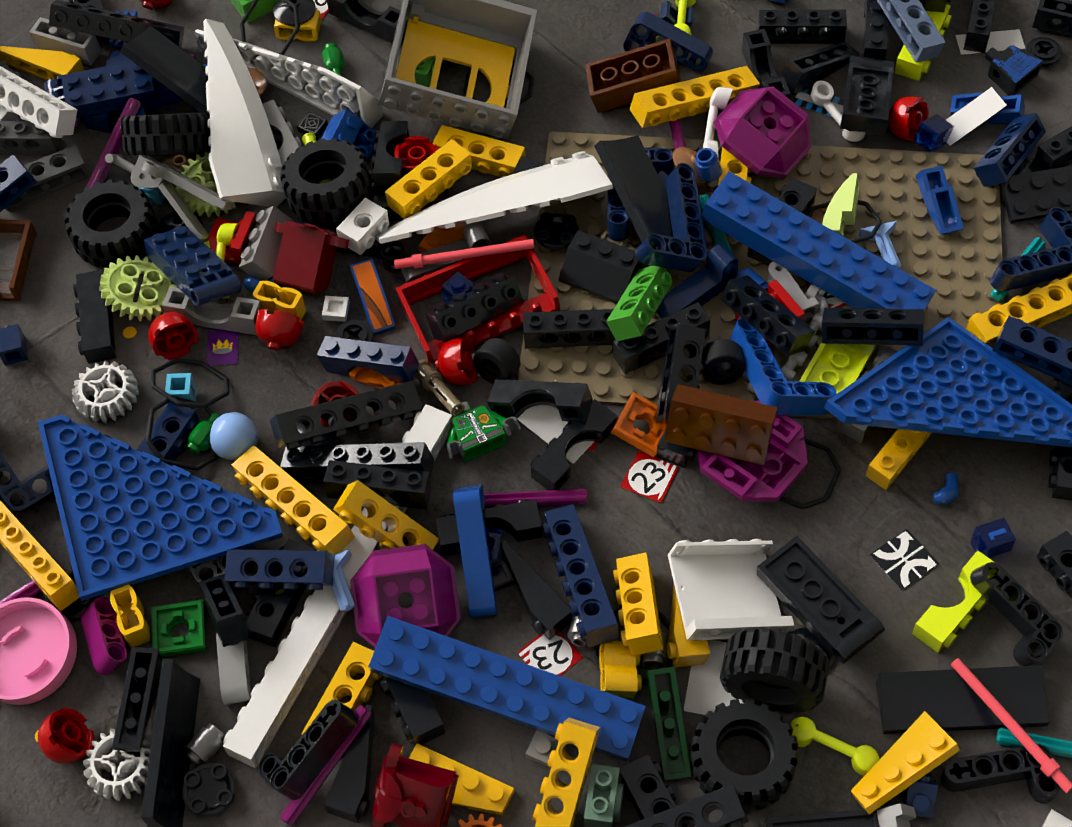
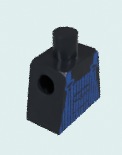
[985,45,1043,96]

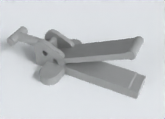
[105,154,235,241]

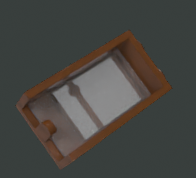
[0,219,37,301]

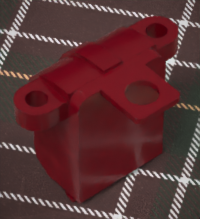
[273,220,350,294]
[372,743,459,827]

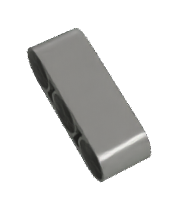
[216,634,251,705]

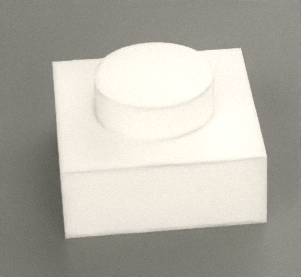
[322,296,350,322]

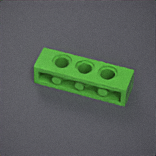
[606,266,673,341]

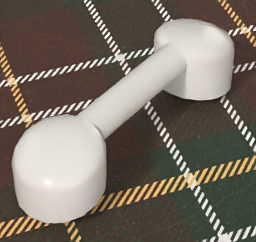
[811,80,866,142]
[703,87,733,156]

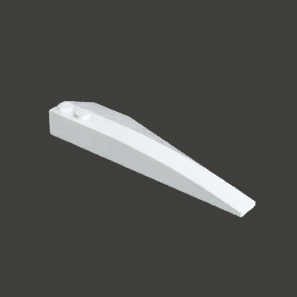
[203,19,286,207]
[194,29,383,128]
[376,151,613,244]

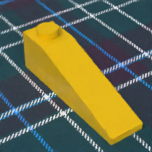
[0,46,85,81]
[666,584,710,668]

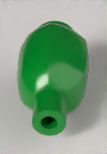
[322,43,345,76]
[186,413,220,455]

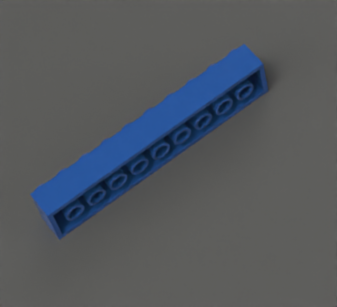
[702,171,937,311]
[368,616,645,762]

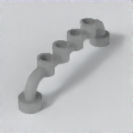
[747,284,829,394]

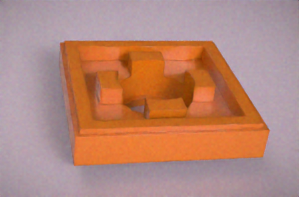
[611,391,667,457]

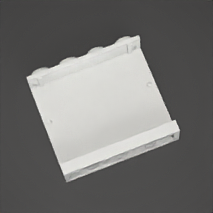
[668,539,794,641]

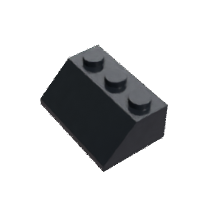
[558,230,642,303]

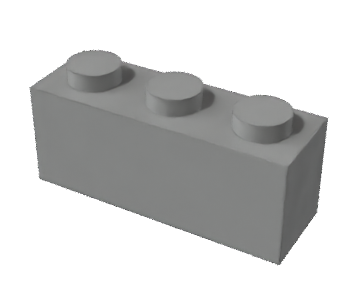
[29,17,102,66]
[239,206,294,281]

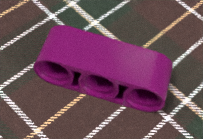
[81,597,127,675]

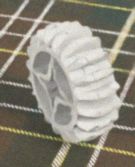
[72,361,139,423]
[83,728,151,801]

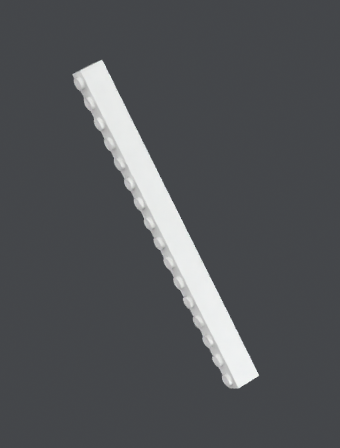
[223,405,453,769]

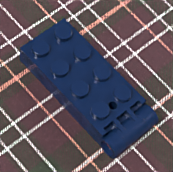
[44,61,158,118]
[144,226,241,306]

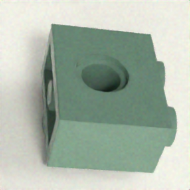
[584,764,624,827]

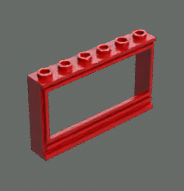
[396,235,561,364]

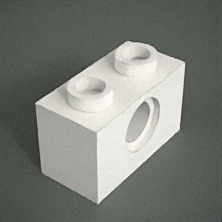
[336,198,390,255]

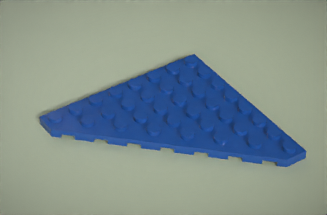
[824,317,1072,447]
[38,415,283,601]

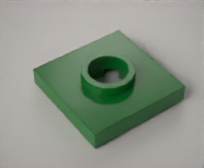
[151,600,207,657]

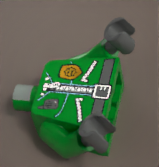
[446,402,521,463]

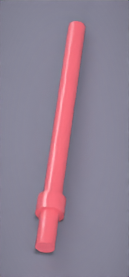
[394,239,535,269]
[951,658,1072,794]

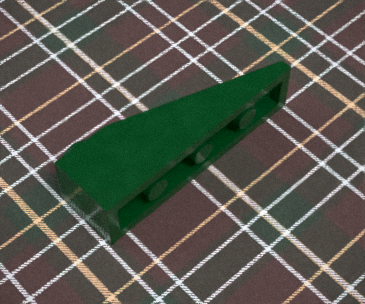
[646,667,692,781]

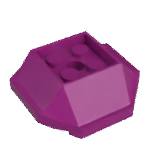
[713,87,811,180]
[696,400,808,502]
[350,544,461,648]

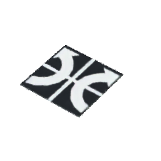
[870,529,939,591]

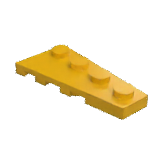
[851,711,960,814]
[409,743,515,816]

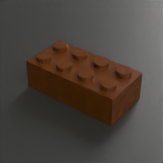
[585,38,681,113]
[665,384,778,465]

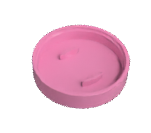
[0,598,77,705]

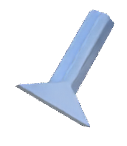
[859,221,901,269]
[332,550,355,612]

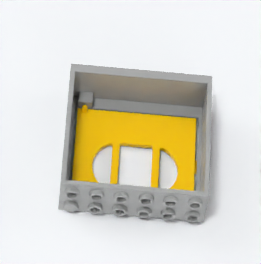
[379,0,537,140]

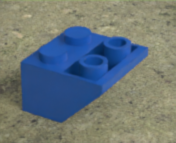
[321,108,377,162]

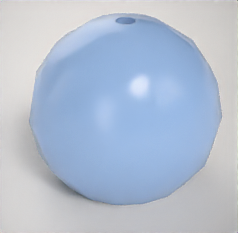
[210,412,258,461]

